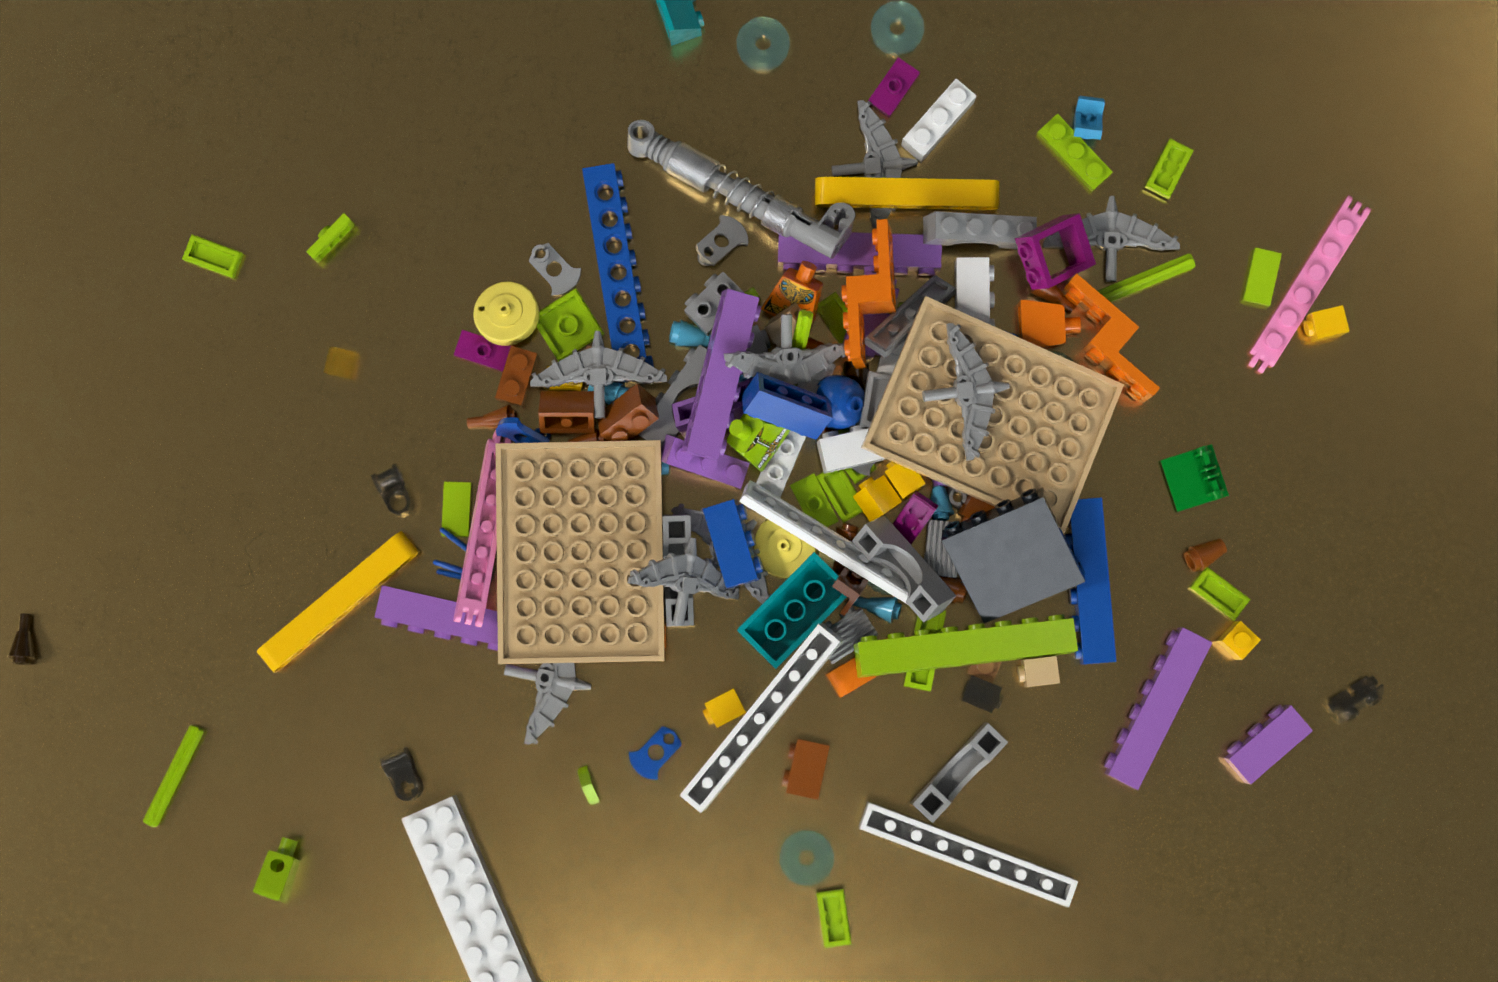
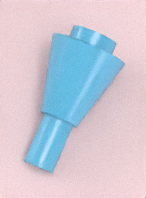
[930,481,954,521]
[852,596,902,623]

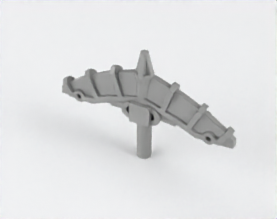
[831,100,918,229]
[1043,196,1180,282]
[724,314,845,385]
[922,323,1010,461]
[530,331,667,419]
[671,503,772,604]
[627,538,740,626]
[504,663,591,745]

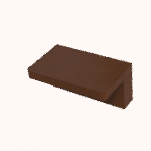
[832,566,868,616]

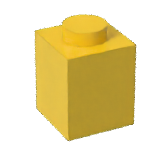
[1303,305,1350,342]
[884,461,926,502]
[853,475,902,522]
[1216,621,1261,660]
[702,688,746,728]

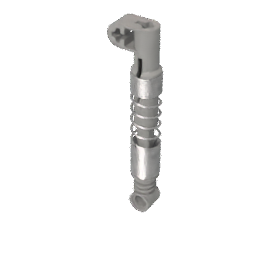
[627,120,855,259]

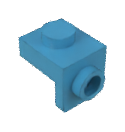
[1074,96,1105,140]

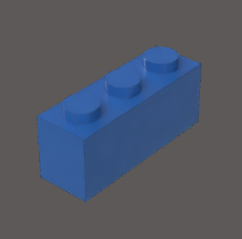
[742,372,833,440]
[703,499,764,589]

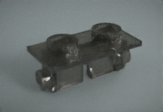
[1326,675,1384,724]

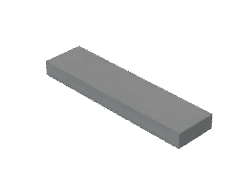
[865,275,956,358]

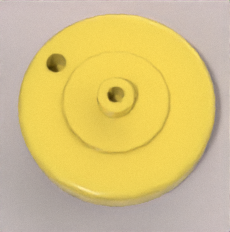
[473,281,540,346]
[754,519,819,578]

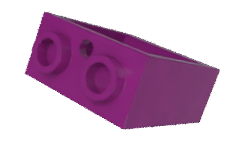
[1015,213,1096,290]

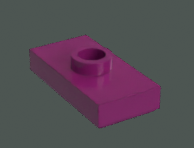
[868,57,920,118]
[454,330,511,372]
[893,490,938,544]

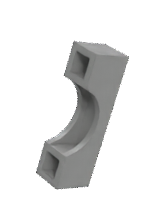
[923,211,1037,249]
[638,345,707,448]
[662,514,694,627]
[852,515,956,622]
[910,722,1008,823]

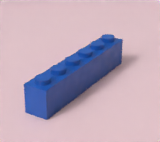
[1064,497,1117,664]

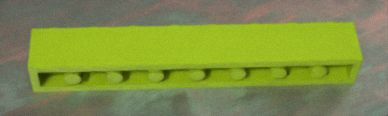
[853,614,1078,678]

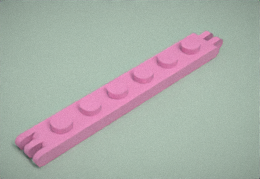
[1248,195,1372,373]
[453,430,511,627]

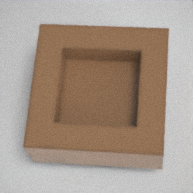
[967,661,1002,684]

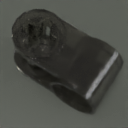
[371,463,415,517]
[380,746,424,801]

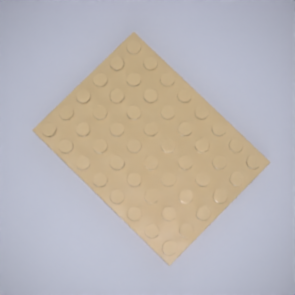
[861,296,1124,534]
[496,440,665,664]

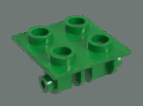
[1160,444,1229,512]

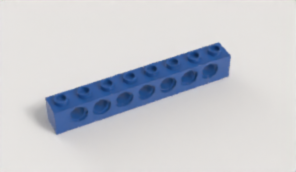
[582,163,654,383]

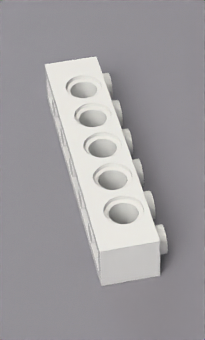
[747,364,836,510]

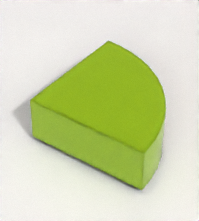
[577,765,600,805]

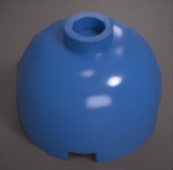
[816,375,865,430]

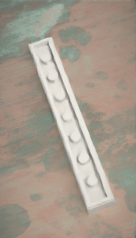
[739,480,908,605]

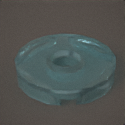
[871,1,924,56]
[736,17,790,71]
[779,830,834,885]

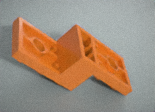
[842,219,896,369]
[1063,273,1160,402]

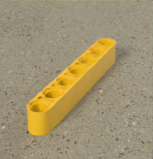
[815,177,1000,210]
[256,531,420,673]

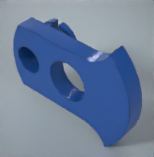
[496,417,551,443]
[629,726,682,780]

